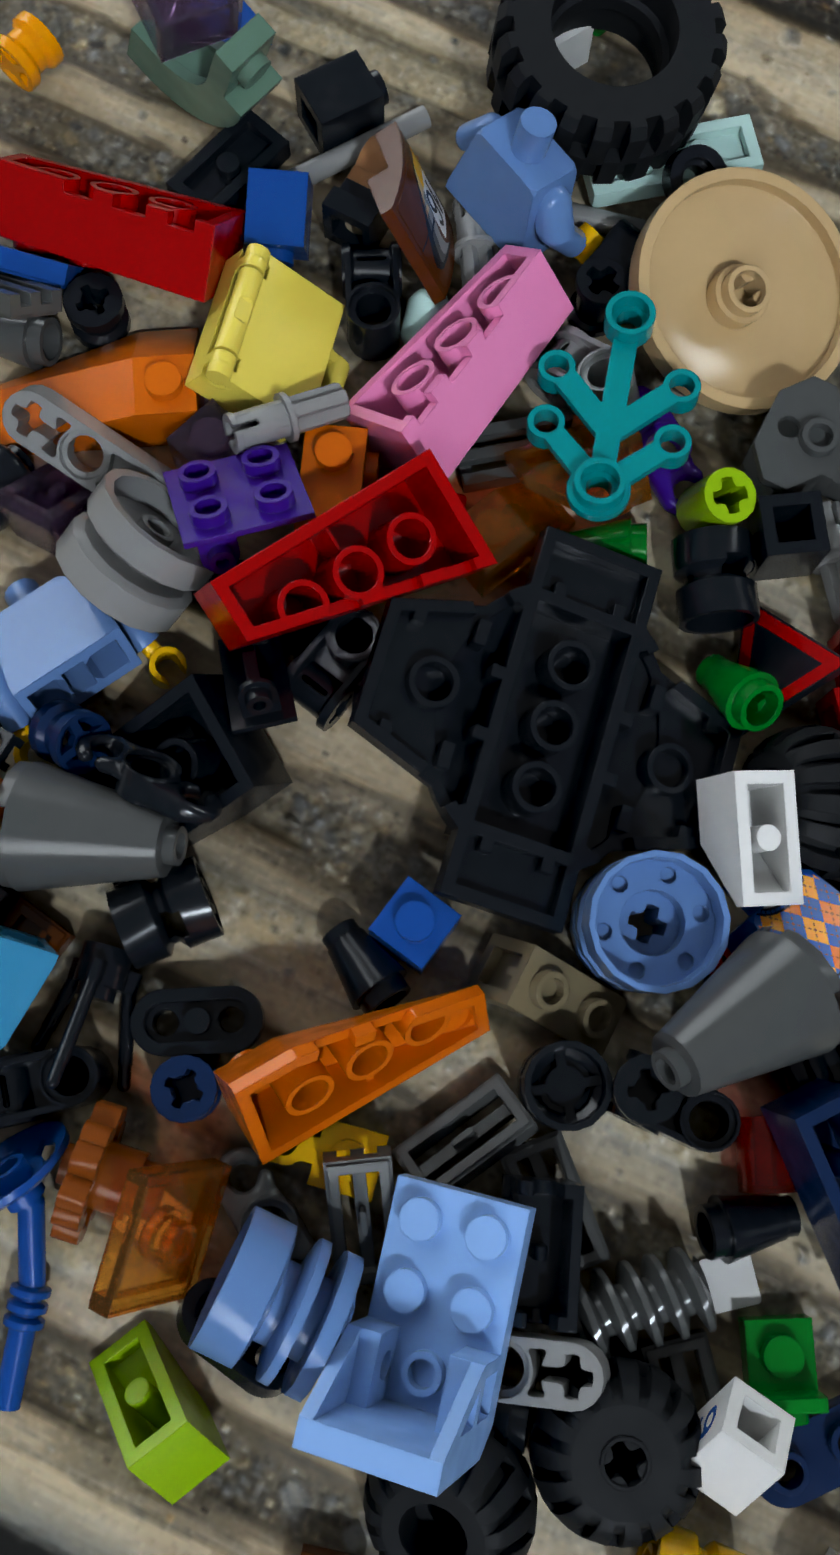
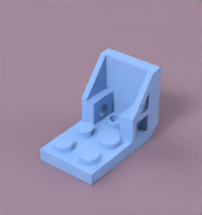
[292,1173,536,1497]

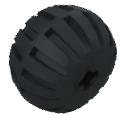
[742,724,840,881]
[529,1356,702,1548]
[363,1428,538,1555]

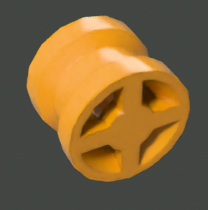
[0,10,64,92]

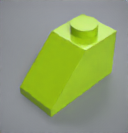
[89,1319,230,1505]

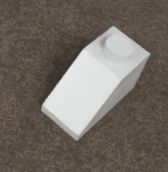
[696,770,804,907]

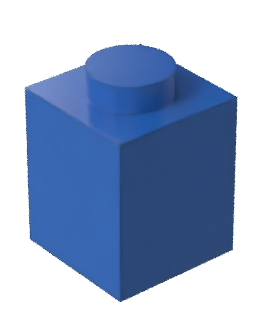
[244,167,313,268]
[368,876,462,975]

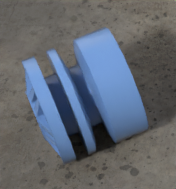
[569,850,731,994]
[187,1206,364,1403]

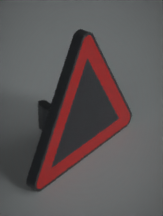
[737,606,840,736]

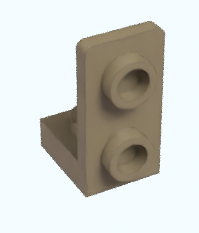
[467,932,626,1056]

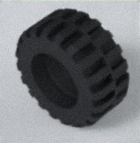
[486,0,728,184]

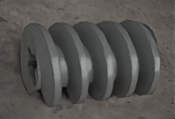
[573,1246,717,1359]

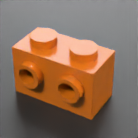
[294,425,380,530]

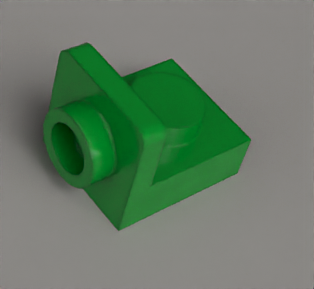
[738,1314,829,1427]

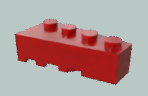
[0,153,246,303]
[193,448,498,651]

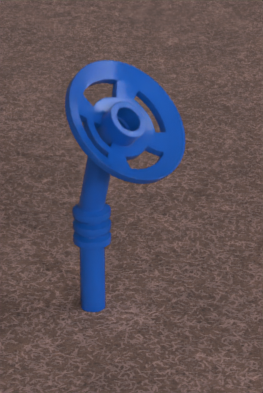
[0,1121,70,1412]

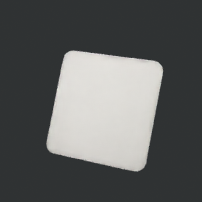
[699,1255,761,1314]

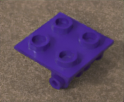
[162,443,316,574]

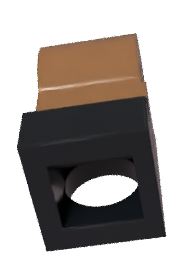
[322,135,419,249]

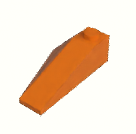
[0,328,206,455]
[213,985,490,1165]

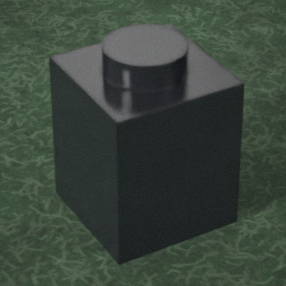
[294,50,389,154]
[741,490,831,581]

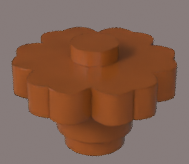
[50,1099,165,1245]

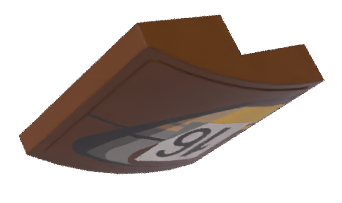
[367,121,455,305]

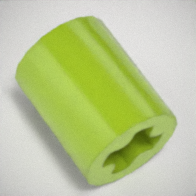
[676,467,757,532]

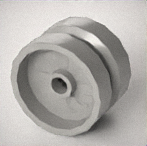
[55,468,214,633]

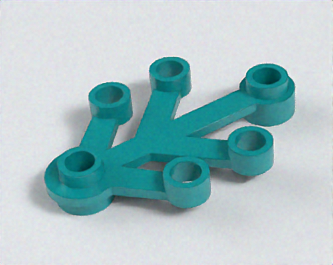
[526,291,701,522]

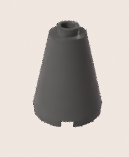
[0,761,188,892]
[651,926,840,1097]

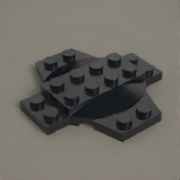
[347,525,743,934]

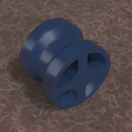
[28,699,112,775]
[150,1055,222,1123]

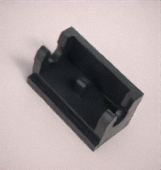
[501,1174,585,1333]

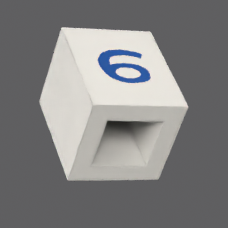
[691,1376,796,1516]

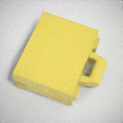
[185,243,350,443]

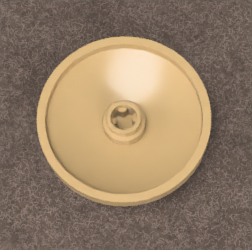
[628,167,840,415]

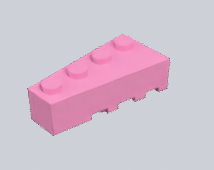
[346,245,574,478]

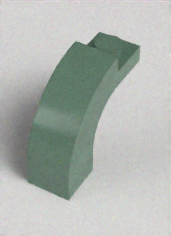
[127,0,283,128]

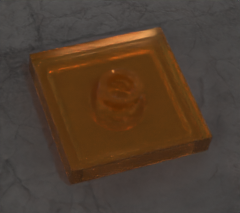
[88,1158,232,1319]

